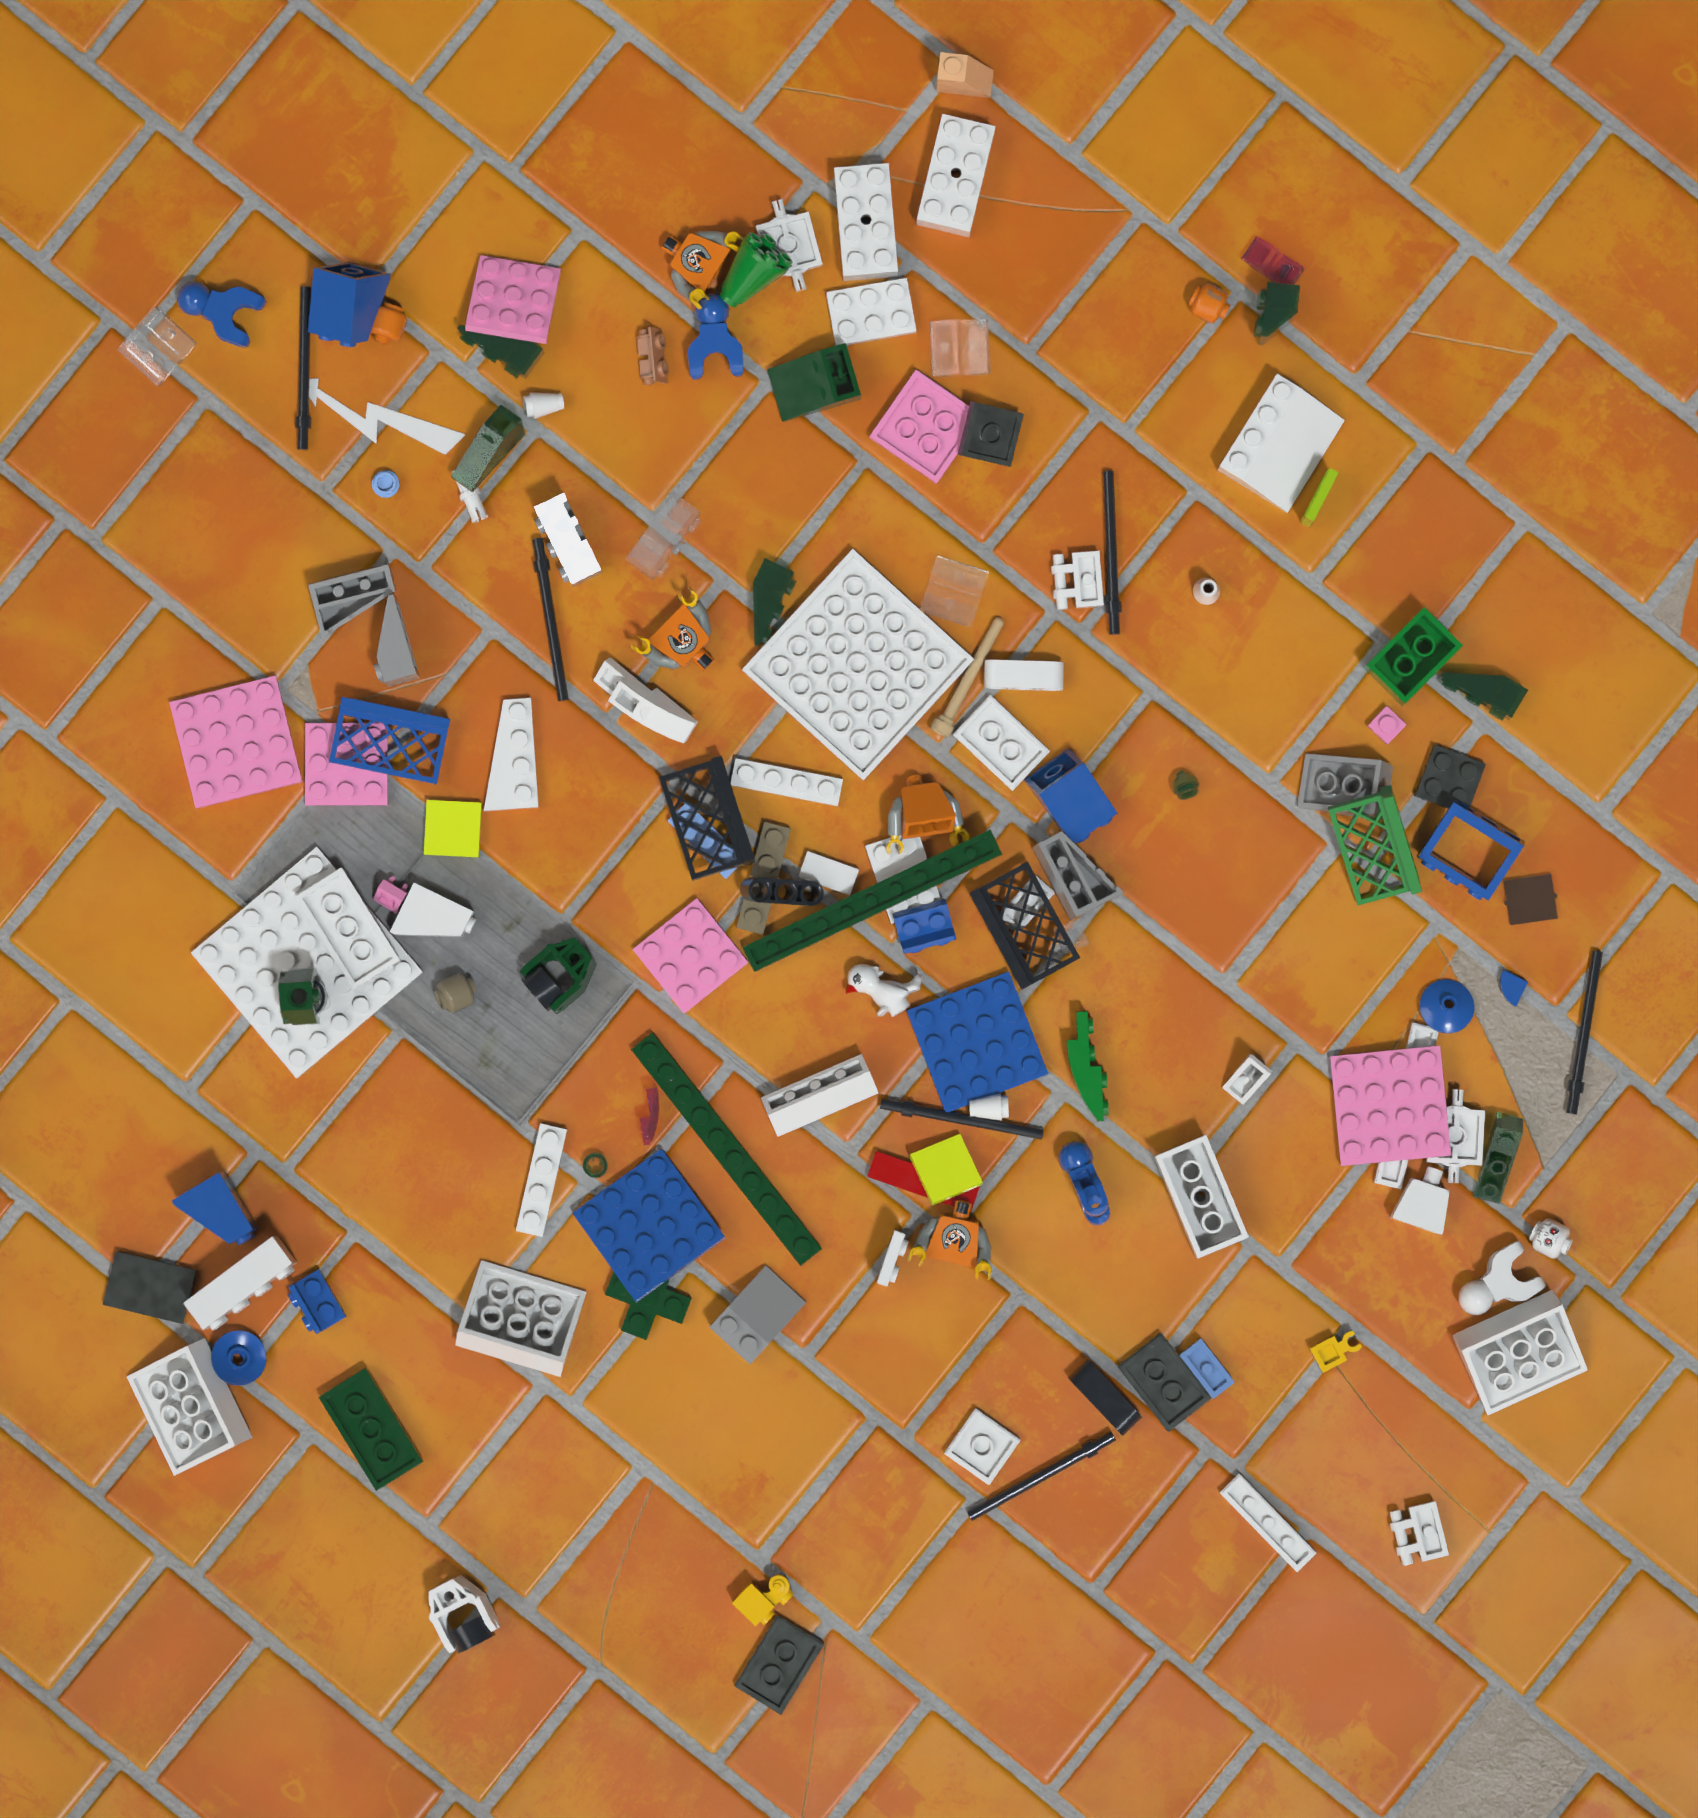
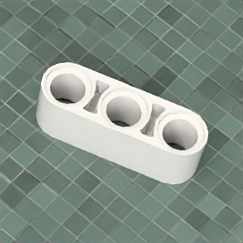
[984,660,1064,691]

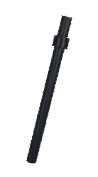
[295,287,311,451]
[1103,471,1122,635]
[532,538,569,702]
[1566,951,1603,1115]
[880,1098,1044,1140]
[967,1431,1116,1521]

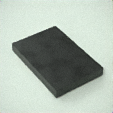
[103,1251,197,1324]
[1117,1333,1212,1432]
[734,1614,825,1715]

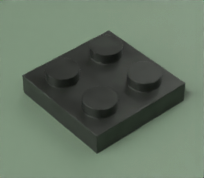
[958,401,1024,467]
[1415,745,1486,809]

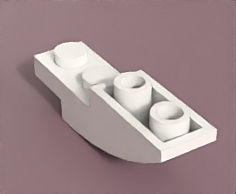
[593,657,698,743]

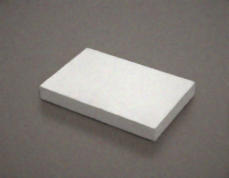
[953,695,1050,791]

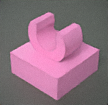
[373,876,408,914]

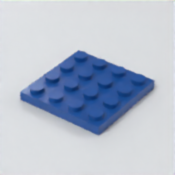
[907,972,1048,1112]
[572,1149,726,1303]

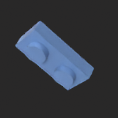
[1179,1338,1235,1399]

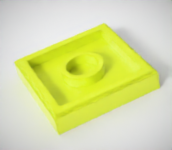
[424,800,482,858]
[909,1134,983,1206]

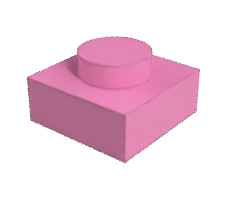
[1367,706,1406,745]

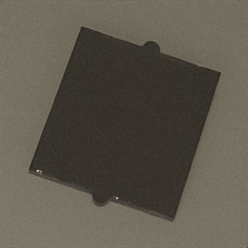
[1503,874,1558,925]

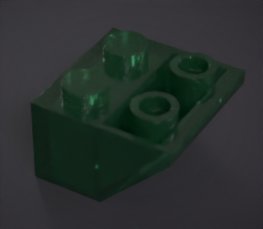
[1254,282,1300,345]

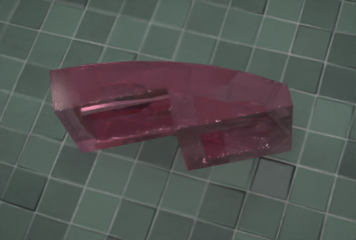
[1241,236,1304,292]
[640,1088,660,1146]

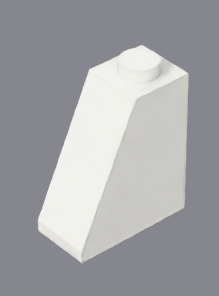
[390,883,477,937]

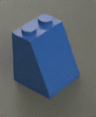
[308,262,391,347]
[1024,748,1117,844]
[172,1172,259,1245]

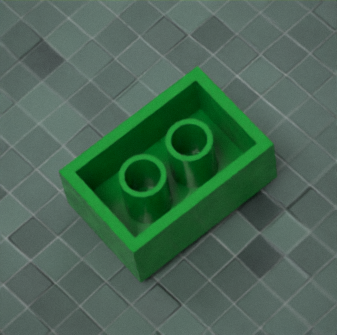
[1364,607,1463,706]

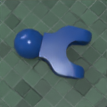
[177,281,267,348]
[688,293,743,380]
[1058,1141,1110,1225]

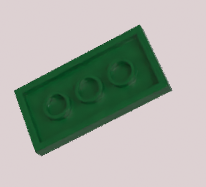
[318,1368,424,1491]

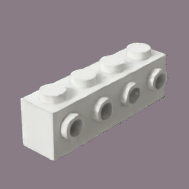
[761,1054,879,1137]

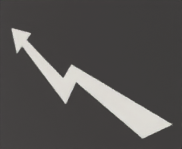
[309,379,466,455]

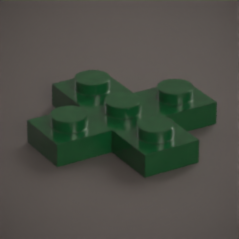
[605,1272,692,1340]

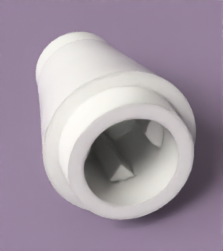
[523,392,564,419]
[1193,577,1220,605]
[969,1093,1009,1121]

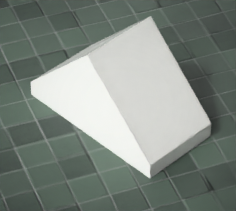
[1222,1054,1273,1105]

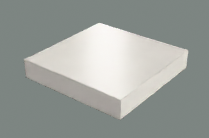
[944,1408,1021,1485]

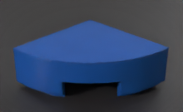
[1500,970,1528,1007]

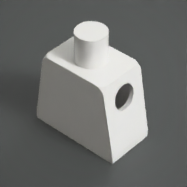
[1390,1166,1449,1235]

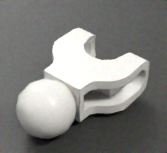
[1459,1241,1546,1315]

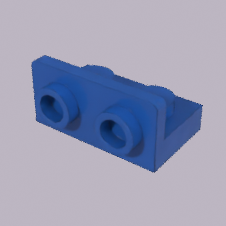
[892,899,956,954]
[288,1269,347,1334]

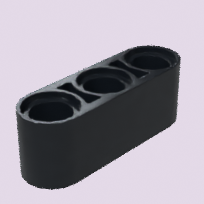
[740,877,824,906]
[1068,1359,1143,1436]

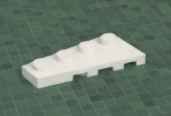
[484,698,539,811]

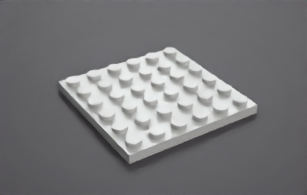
[742,549,974,781]
[191,847,423,1079]

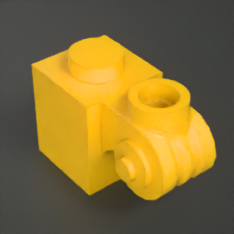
[732,1574,794,1627]

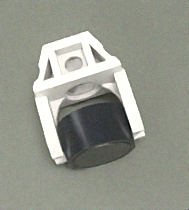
[429,1575,500,1654]

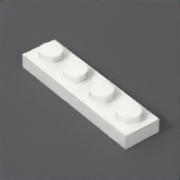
[731,758,843,807]
[516,1123,567,1237]

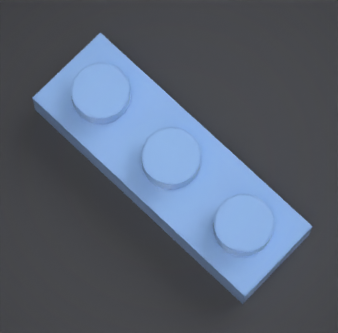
[668,804,738,879]

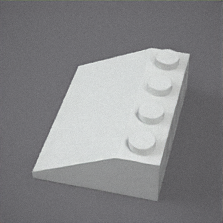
[1218,374,1345,513]
[455,1260,587,1377]
[1452,1290,1588,1415]
[127,1338,253,1476]

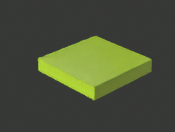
[1301,468,1339,527]

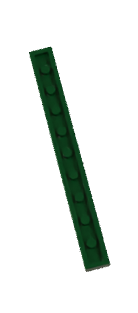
[743,829,1003,972]
[631,1033,822,1266]

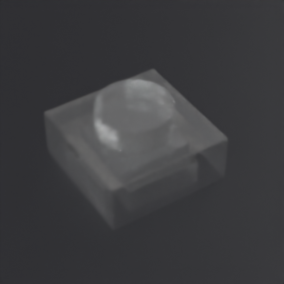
[1053,919,1089,955]

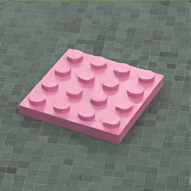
[169,675,303,809]
[1330,1046,1452,1166]

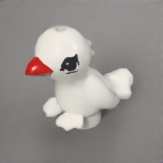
[845,964,923,1017]

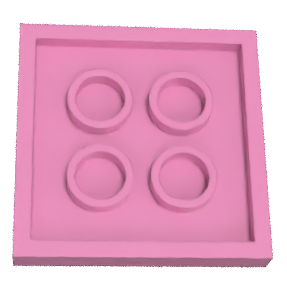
[465,255,561,344]
[869,370,969,484]
[305,723,388,806]
[633,898,748,1014]

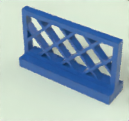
[329,697,450,785]

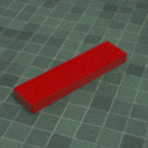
[867,1151,980,1213]

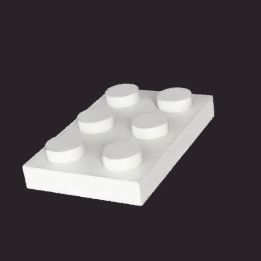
[826,278,917,345]
[865,835,941,924]

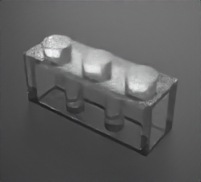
[625,492,702,580]

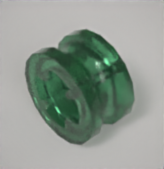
[583,1153,608,1178]

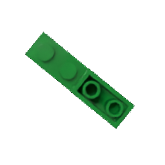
[1066,1011,1109,1122]

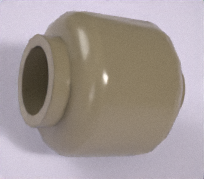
[434,973,477,1013]

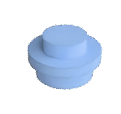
[372,470,400,498]

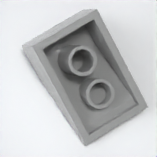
[374,594,420,687]
[1297,753,1393,820]
[710,1266,806,1364]

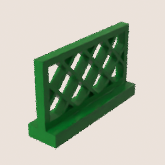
[1328,785,1422,905]

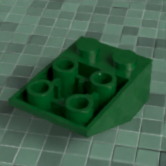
[767,343,861,422]

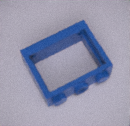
[1419,798,1525,901]

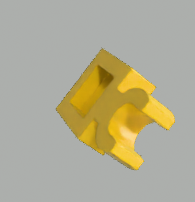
[1309,1331,1362,1373]

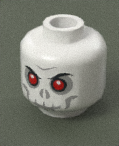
[1529,1218,1573,1259]

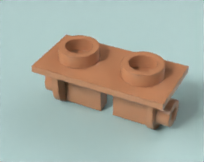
[636,327,669,385]

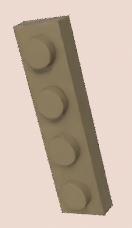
[737,822,791,935]

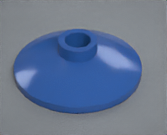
[1419,980,1474,1034]
[211,1330,266,1386]

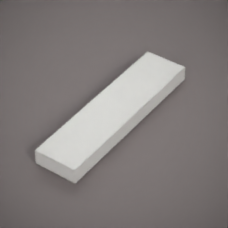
[1219,1473,1316,1572]

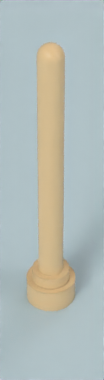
[930,617,1004,738]

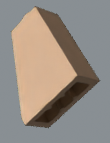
[936,52,994,98]

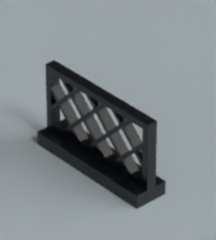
[659,755,755,881]
[969,862,1080,990]

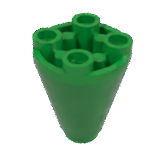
[720,232,793,308]

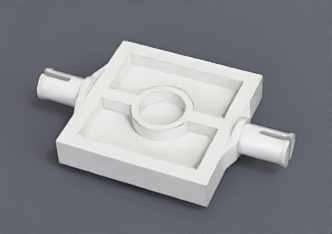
[756,199,823,292]
[1426,1089,1485,1183]

